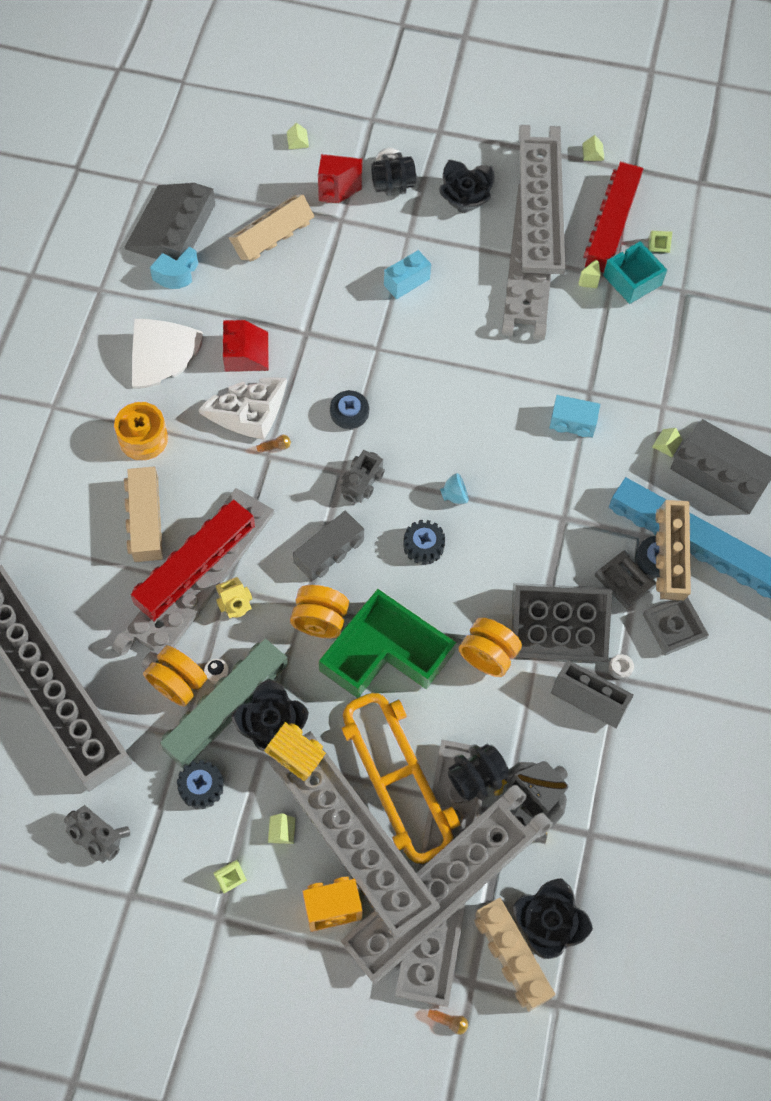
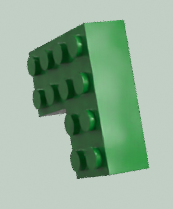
[319,588,456,698]

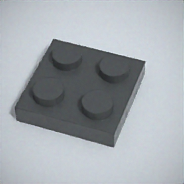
[643,597,709,655]

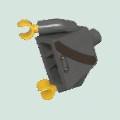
[489,761,569,834]

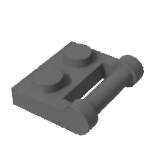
[594,550,656,609]

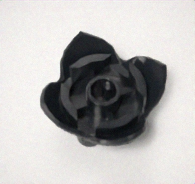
[439,159,495,213]
[231,679,309,751]
[513,878,593,959]

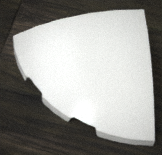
[132,319,203,389]
[199,377,287,440]

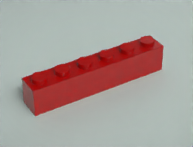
[583,161,644,273]
[130,499,255,622]

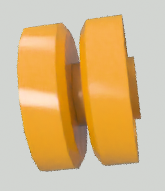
[114,402,168,460]
[290,585,349,639]
[458,617,522,677]
[143,645,207,707]

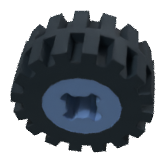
[403,520,445,565]
[177,760,224,809]

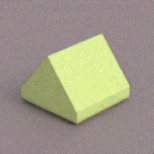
[287,123,309,149]
[582,135,604,161]
[648,230,672,253]
[578,260,600,288]
[653,428,683,457]
[268,813,296,844]
[213,860,247,893]

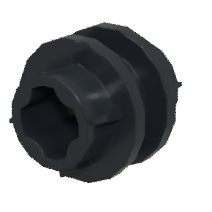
[371,152,416,196]
[447,743,509,802]

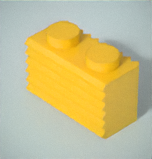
[264,723,326,781]

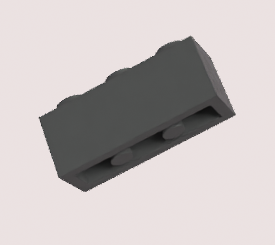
[293,510,364,581]
[551,660,634,729]

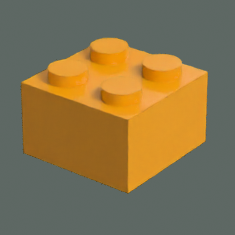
[303,877,362,932]

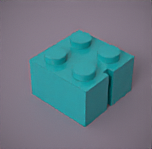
[603,241,667,304]

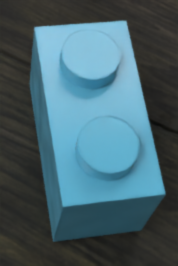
[384,250,431,300]
[549,395,600,438]

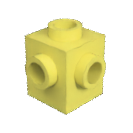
[215,577,253,618]

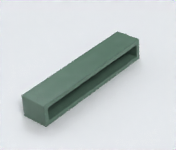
[160,638,288,768]

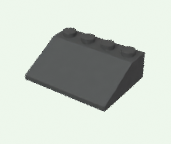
[125,183,215,261]
[670,419,771,514]
[512,583,612,662]

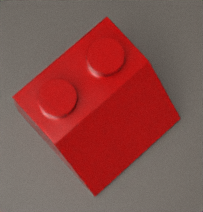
[318,154,363,203]
[223,320,269,372]

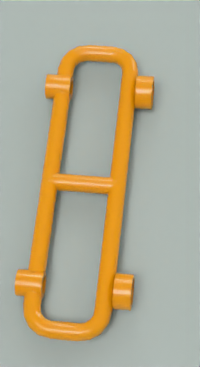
[341,693,460,864]

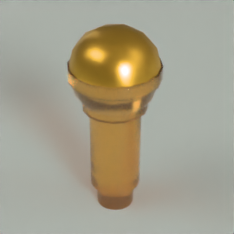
[256,434,291,452]
[427,1009,468,1035]

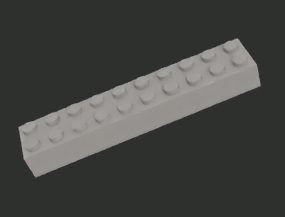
[0,565,132,792]

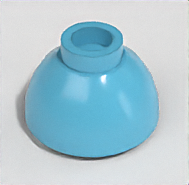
[440,473,469,504]

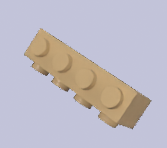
[229,194,315,261]
[124,466,163,562]
[656,500,691,601]
[474,898,556,1012]

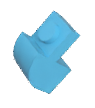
[150,247,198,289]

